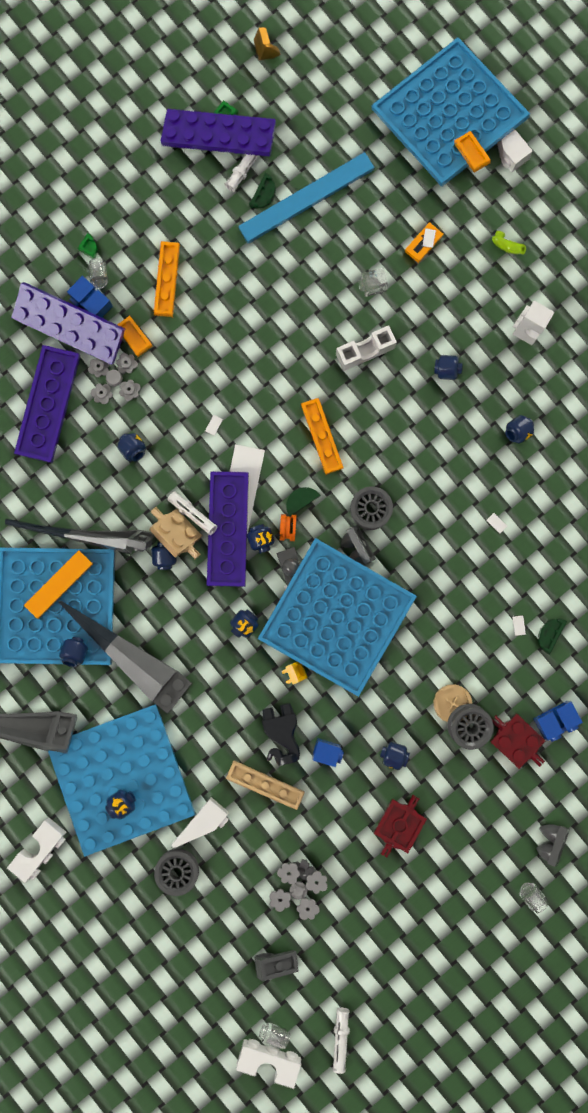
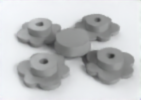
[88,353,140,404]
[269,863,327,920]

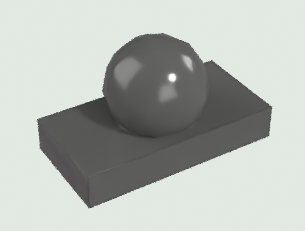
[276,547,300,586]

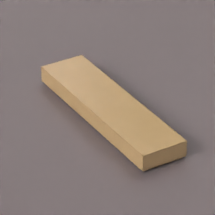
[226,760,305,810]

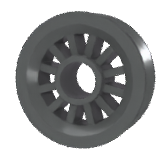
[350,486,393,530]
[447,704,494,750]
[154,849,199,896]

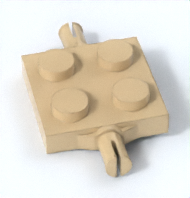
[149,507,202,559]

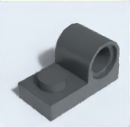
[254,950,299,981]

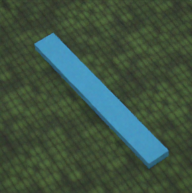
[238,152,374,244]

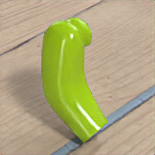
[492,231,526,254]

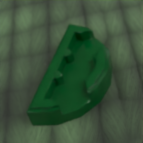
[249,172,276,209]
[286,487,321,517]
[538,619,567,655]

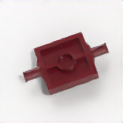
[490,713,546,769]
[373,795,427,858]

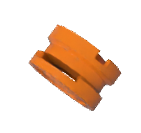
[280,514,297,542]

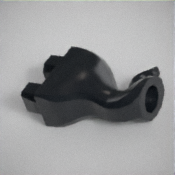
[262,703,300,766]

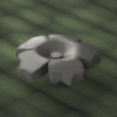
[293,859,315,880]

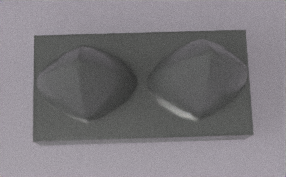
[341,526,376,565]
[537,825,570,867]

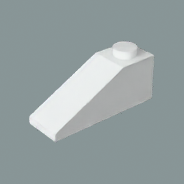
[497,129,533,172]
[171,797,229,848]

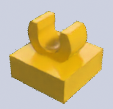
[282,662,308,684]

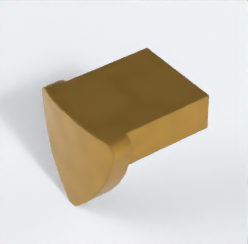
[253,28,280,61]

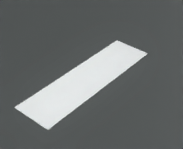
[230,444,265,534]

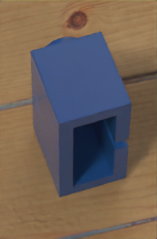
[67,276,113,318]
[533,701,583,742]
[312,738,344,767]

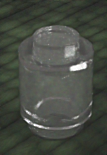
[88,258,109,289]
[519,882,548,913]
[259,1022,290,1050]

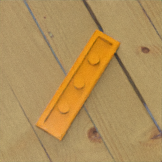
[154,241,180,317]
[301,397,344,475]
[24,550,93,619]

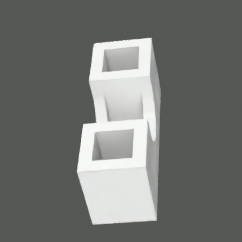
[512,301,554,345]
[336,325,397,371]
[7,818,67,883]
[236,1039,301,1089]

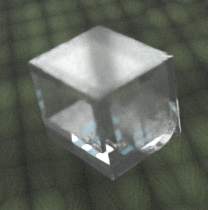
[358,268,388,297]

